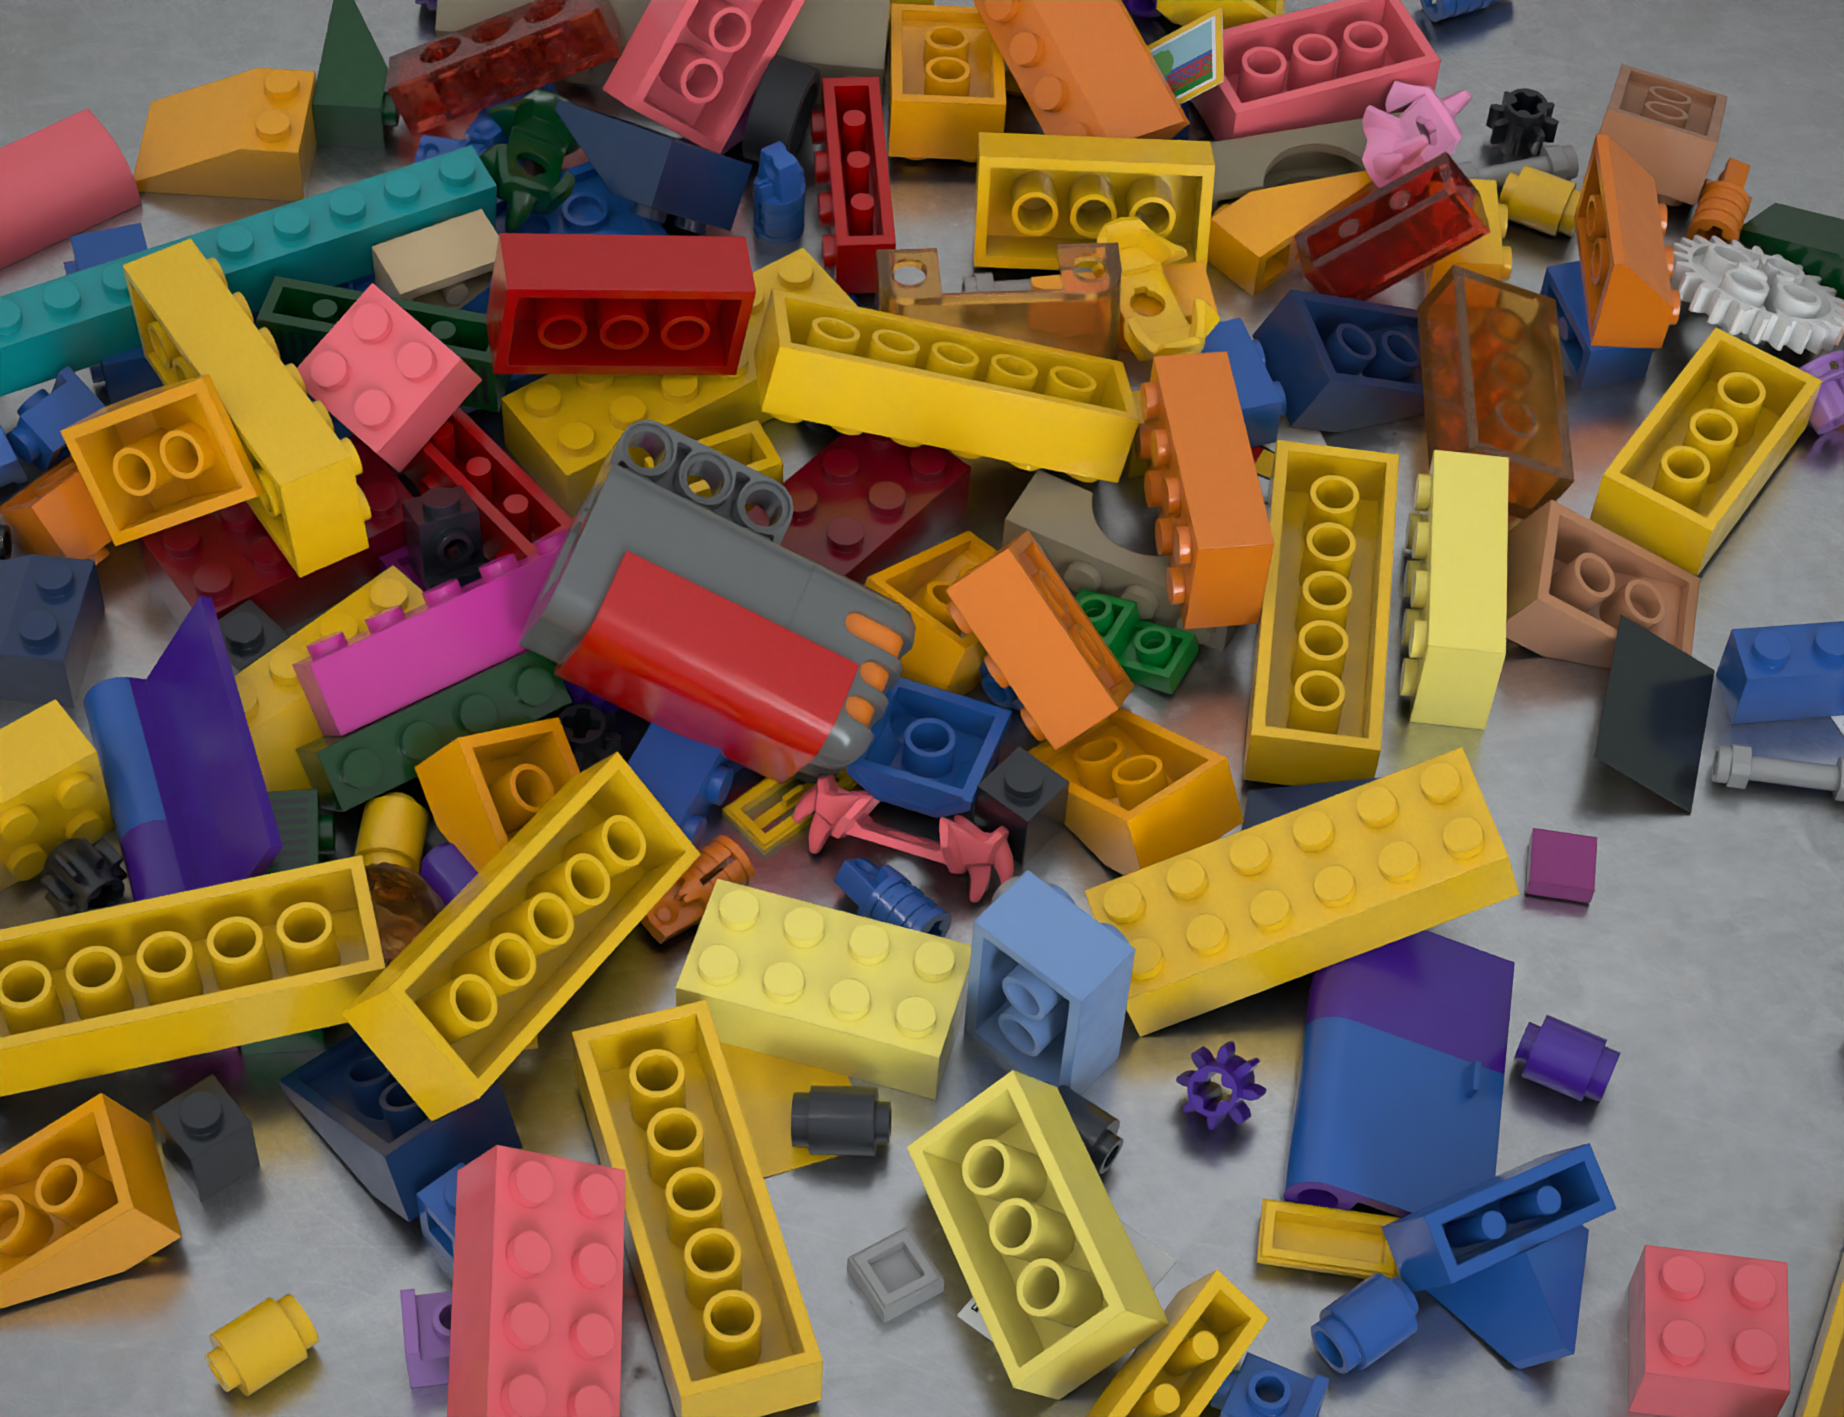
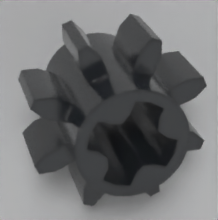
[1486,88,1559,158]
[556,701,623,773]
[40,838,128,917]

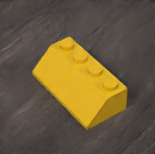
[234,565,425,792]

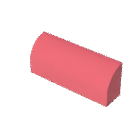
[0,108,142,270]

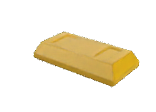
[1256,1198,1400,1279]

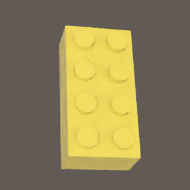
[1400,450,1509,730]
[675,879,972,1100]
[907,1070,1169,1400]

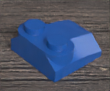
[846,677,1012,818]

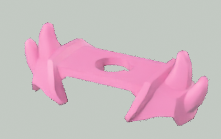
[1362,80,1472,193]

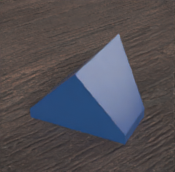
[1426,1225,1589,1369]

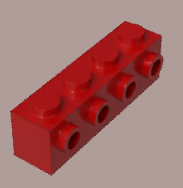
[811,77,896,293]
[385,407,573,561]

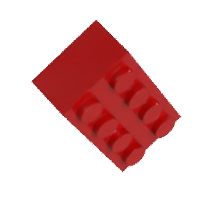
[486,233,756,375]

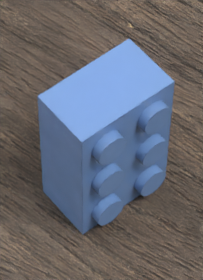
[964,870,1135,1095]

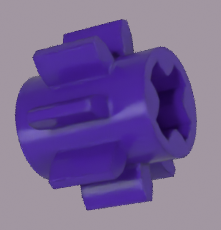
[1176,1041,1267,1130]

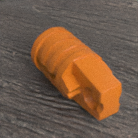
[1687,158,1752,244]
[640,835,756,944]

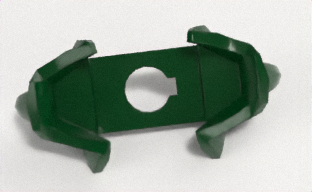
[479,88,581,233]

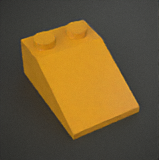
[888,3,1006,163]
[133,68,317,201]
[60,374,264,546]
[864,530,997,695]
[1027,707,1244,875]
[415,717,580,873]
[0,1093,182,1309]

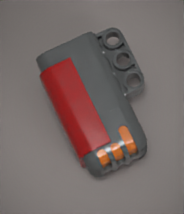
[518,420,916,784]

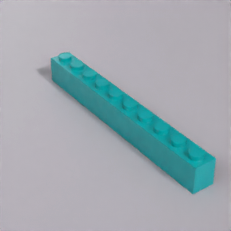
[0,145,497,397]

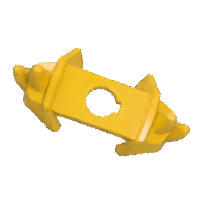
[1091,217,1221,361]

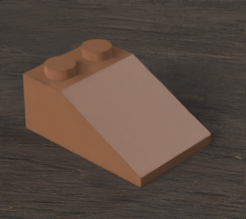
[1599,64,1728,206]
[1506,499,1700,669]

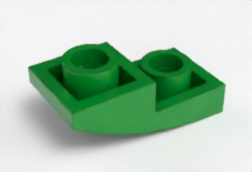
[1075,589,1199,694]

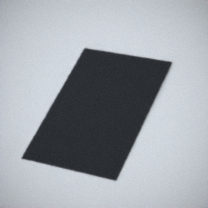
[1594,614,1715,813]

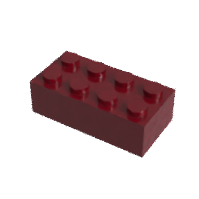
[746,432,971,585]
[140,434,413,630]

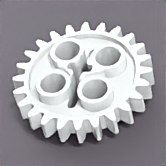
[1670,235,1844,354]

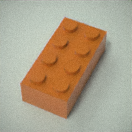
[1134,351,1274,629]

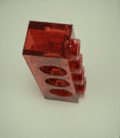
[387,0,621,136]

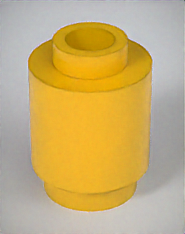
[1498,165,1581,237]
[354,792,429,895]
[205,1293,319,1396]

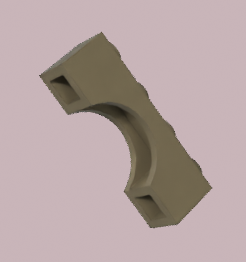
[1211,112,1419,216]
[1002,470,1240,653]

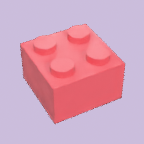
[297,283,482,473]
[1628,1245,1790,1417]

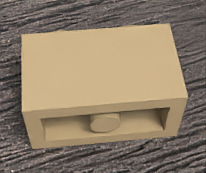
[372,209,499,309]

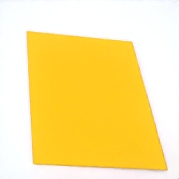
[720,1042,852,1178]

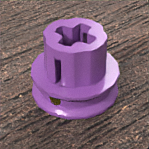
[1799,350,1844,435]

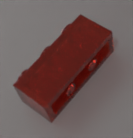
[1295,152,1490,301]

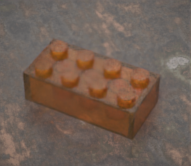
[1417,265,1575,520]

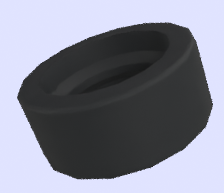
[742,55,820,162]

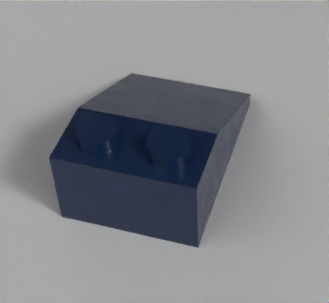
[555,99,752,235]
[1252,289,1467,433]
[0,554,105,708]
[279,1032,523,1222]

